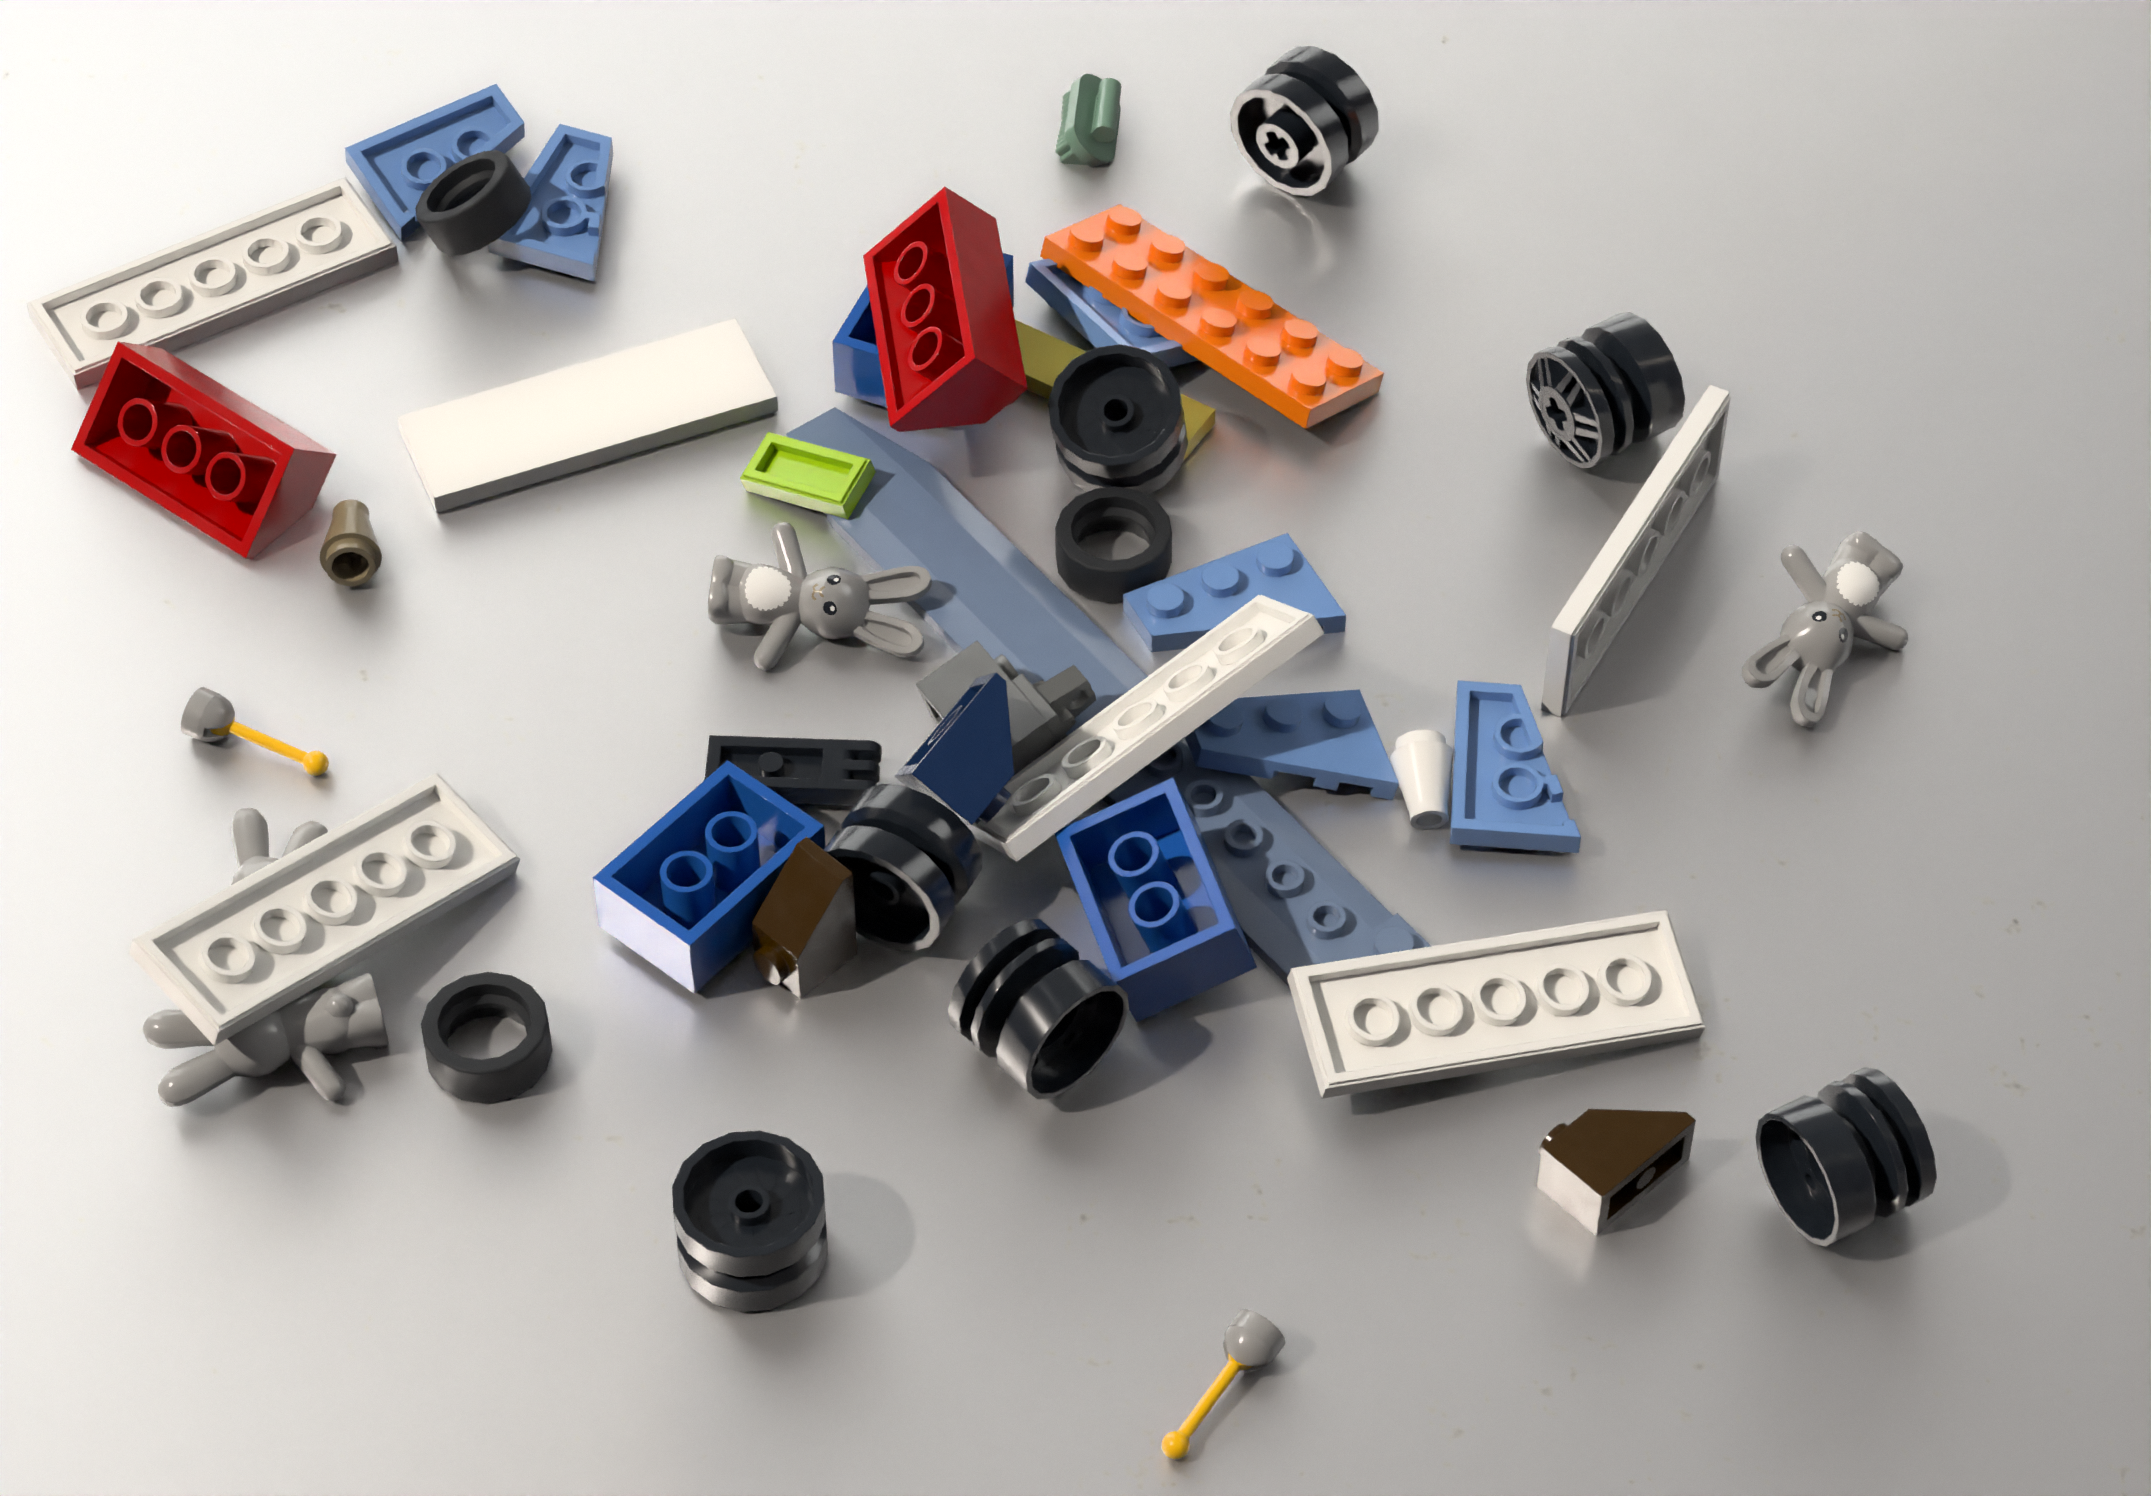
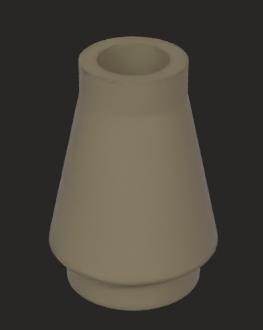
[319,499,382,586]

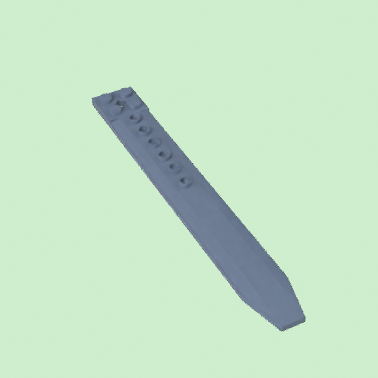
[786,407,1431,986]

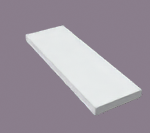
[26,177,398,390]
[397,318,778,513]
[1541,385,1731,718]
[967,595,1324,861]
[129,773,520,1046]
[1287,910,1706,1099]

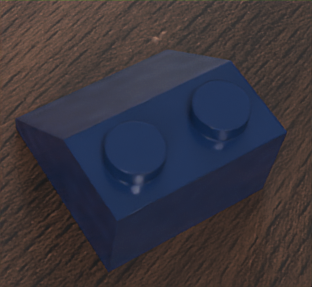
[894,672,1014,826]

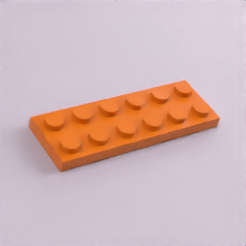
[1040,204,1384,429]

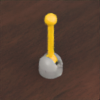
[181,687,329,776]
[1162,1309,1285,1460]

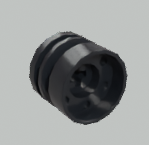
[1526,312,1685,468]
[948,919,1129,1099]
[1755,1067,1937,1247]

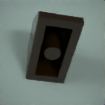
[752,836,857,999]
[1536,1109,1696,1236]

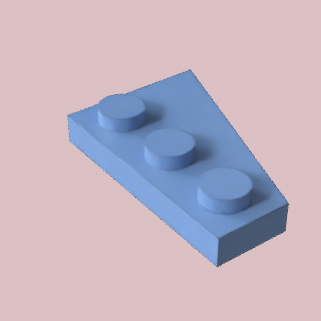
[345,84,525,242]
[488,124,613,282]
[1025,258,1198,367]
[1123,533,1346,652]
[1449,680,1581,853]
[1185,689,1399,800]

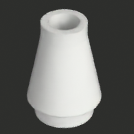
[1390,729,1454,830]

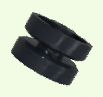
[1230,46,1379,196]
[1048,344,1188,495]
[824,784,982,951]
[672,1130,828,1312]

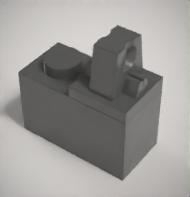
[916,641,1096,777]

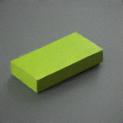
[740,432,876,519]

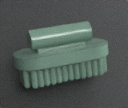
[1055,74,1122,168]

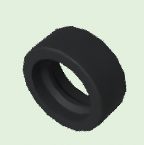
[415,150,531,256]
[1055,487,1172,603]
[421,972,553,1104]

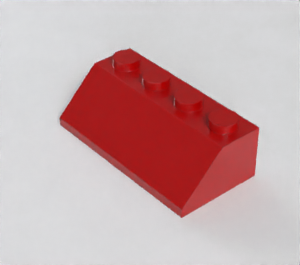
[863,187,1028,432]
[71,341,337,559]

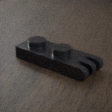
[704,735,882,806]

